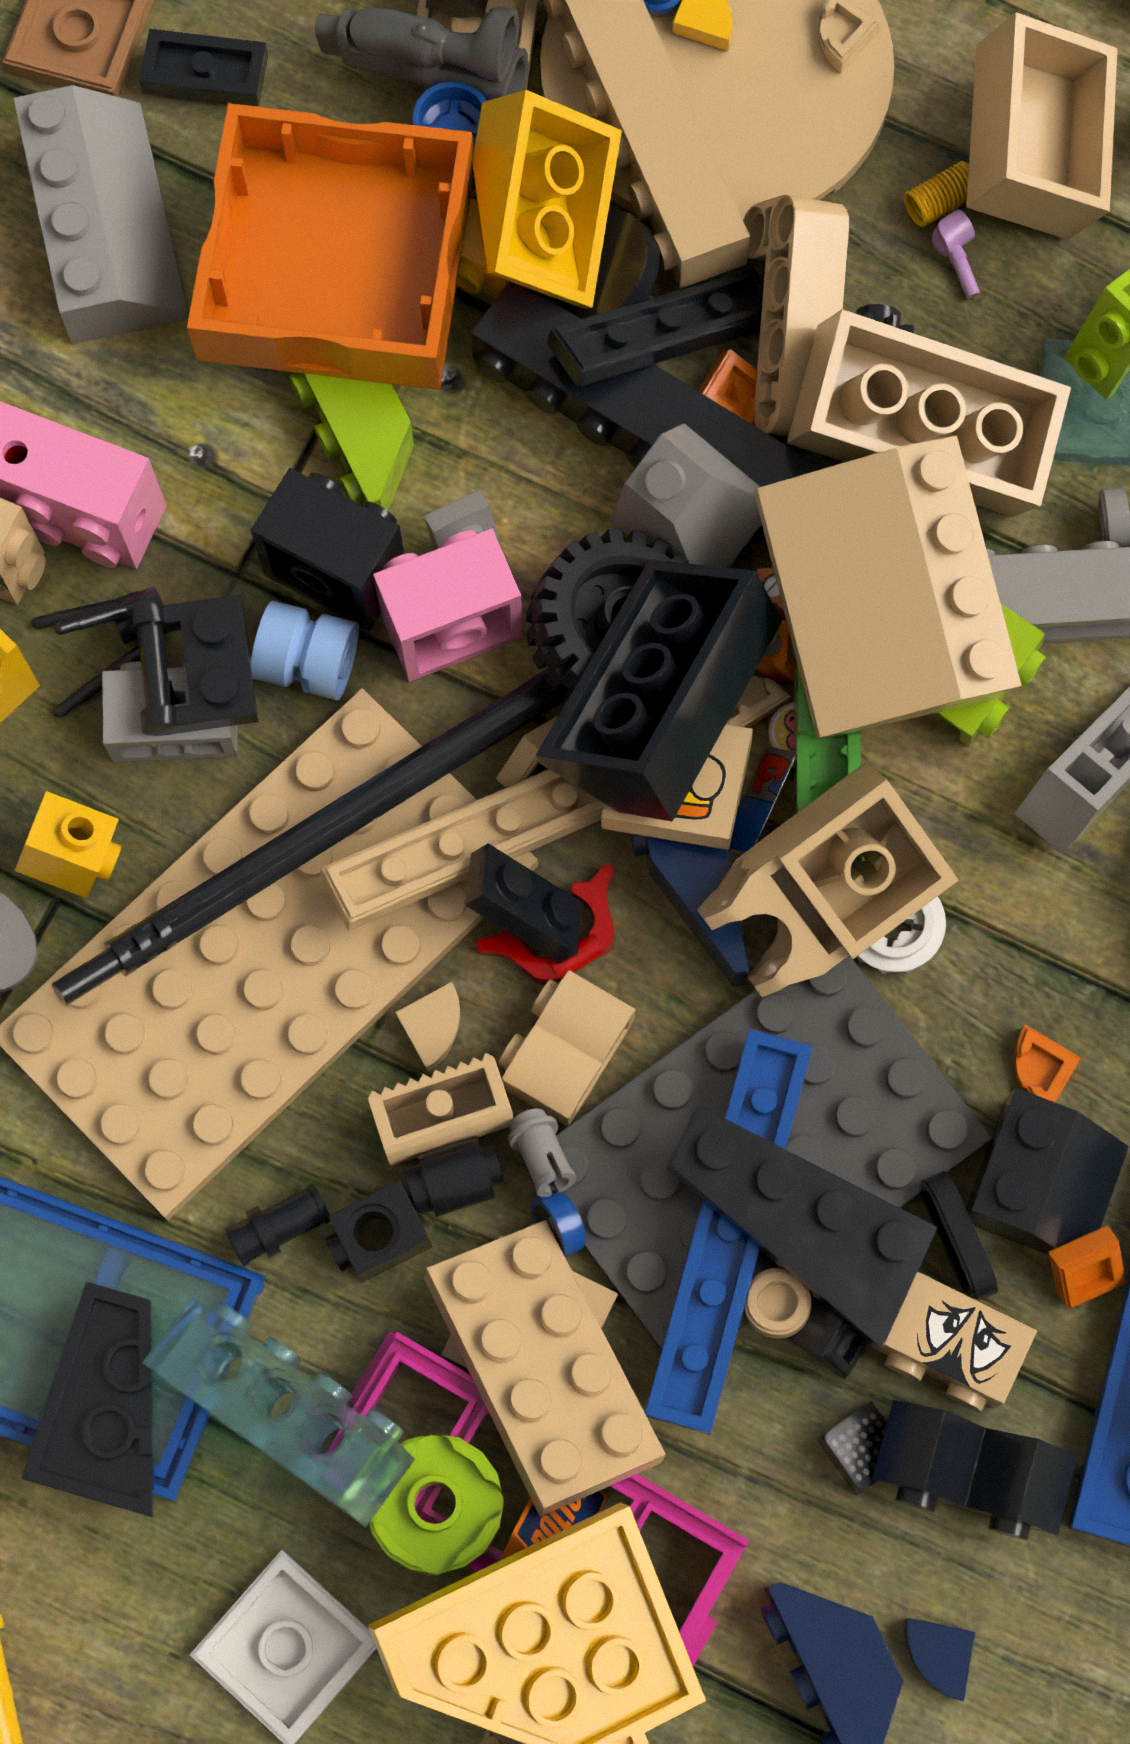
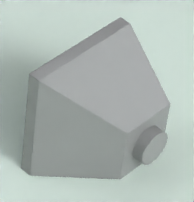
[610,424,762,568]

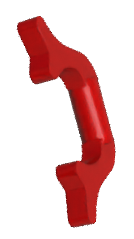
[476,864,615,984]

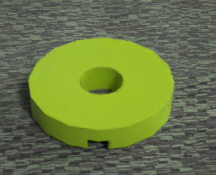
[366,1435,504,1576]

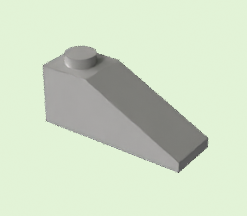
[1014,686,1130,854]

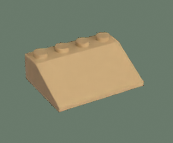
[754,435,1022,739]

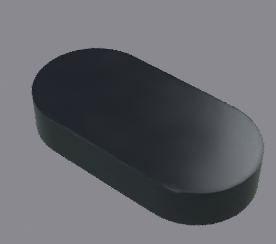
[920,1171,998,1301]

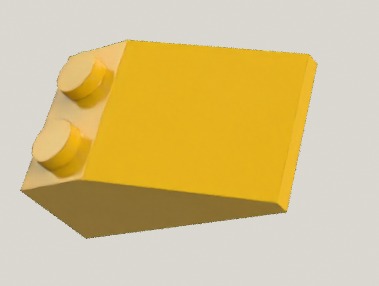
[472,90,622,309]

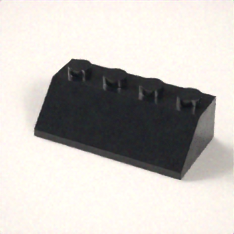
[536,559,782,822]

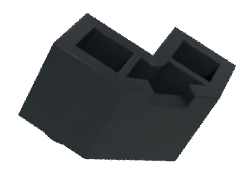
[872,1400,1078,1541]

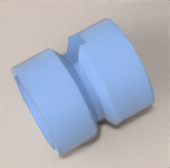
[251,600,359,701]

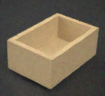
[966,12,1118,240]

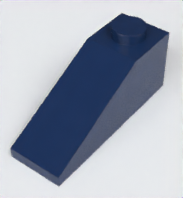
[630,833,749,987]

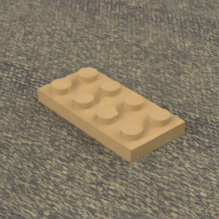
[424,1220,666,1517]

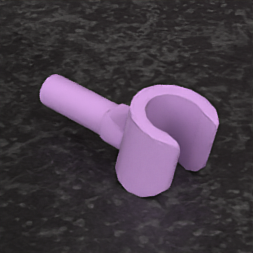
[932,210,980,299]

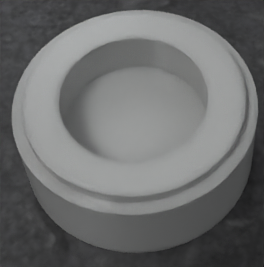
[1097,486,1130,547]

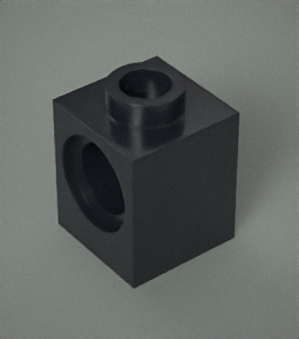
[325,1180,432,1283]

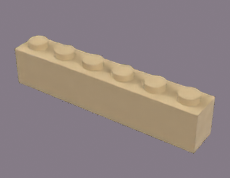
[543,0,750,289]

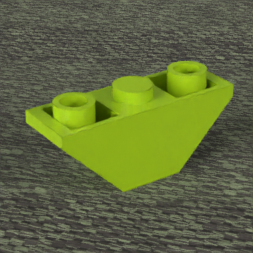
[289,372,414,511]

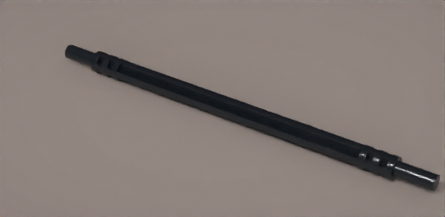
[52,668,569,1006]

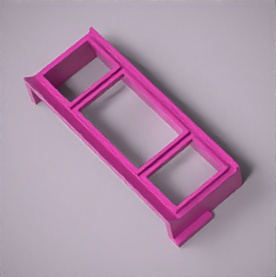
[312,1330,749,1666]

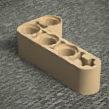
[743,195,849,439]

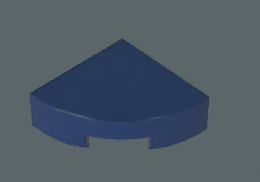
[905,1618,975,1701]

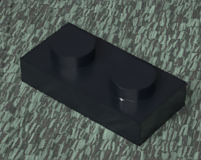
[139,29,268,107]
[465,843,582,964]

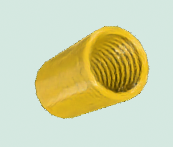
[904,161,969,227]

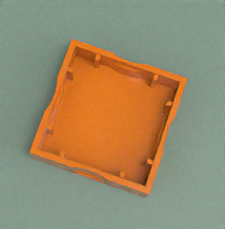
[187,103,474,390]

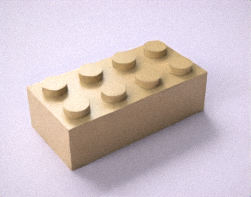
[787,309,1071,517]

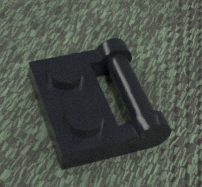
[128,595,259,736]

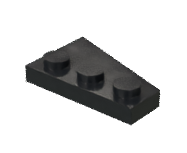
[21,1281,154,1518]

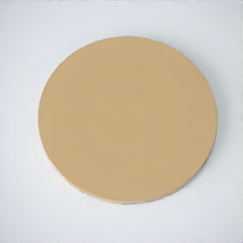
[540,0,894,220]

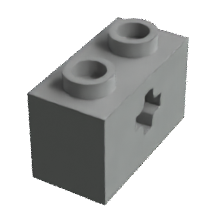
[102,662,238,762]

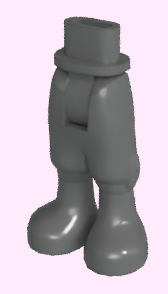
[315,7,529,101]

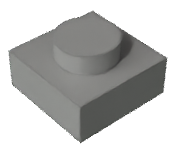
[424,490,501,550]

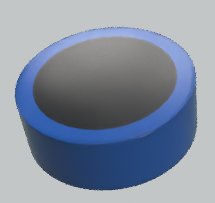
[531,1189,586,1257]

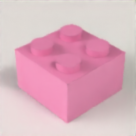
[373,528,524,682]

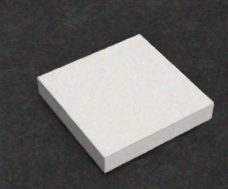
[190,1550,377,1744]

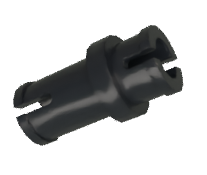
[224,1183,331,1267]

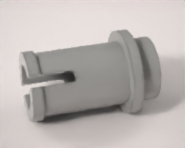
[508,1108,576,1197]

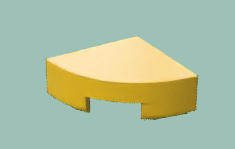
[672,0,732,51]

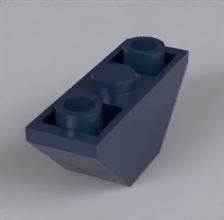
[760,1582,904,1744]

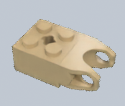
[697,761,959,998]

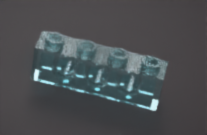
[142,1297,415,1528]

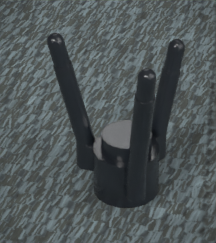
[31,586,172,718]

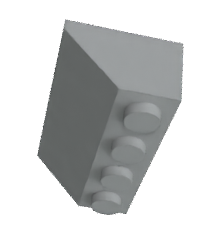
[13,85,189,345]

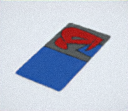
[729,747,796,852]

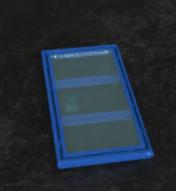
[0,1176,265,1503]

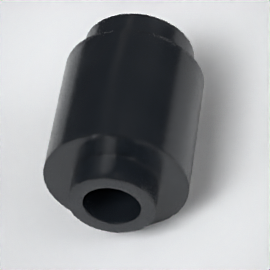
[403,1136,504,1217]

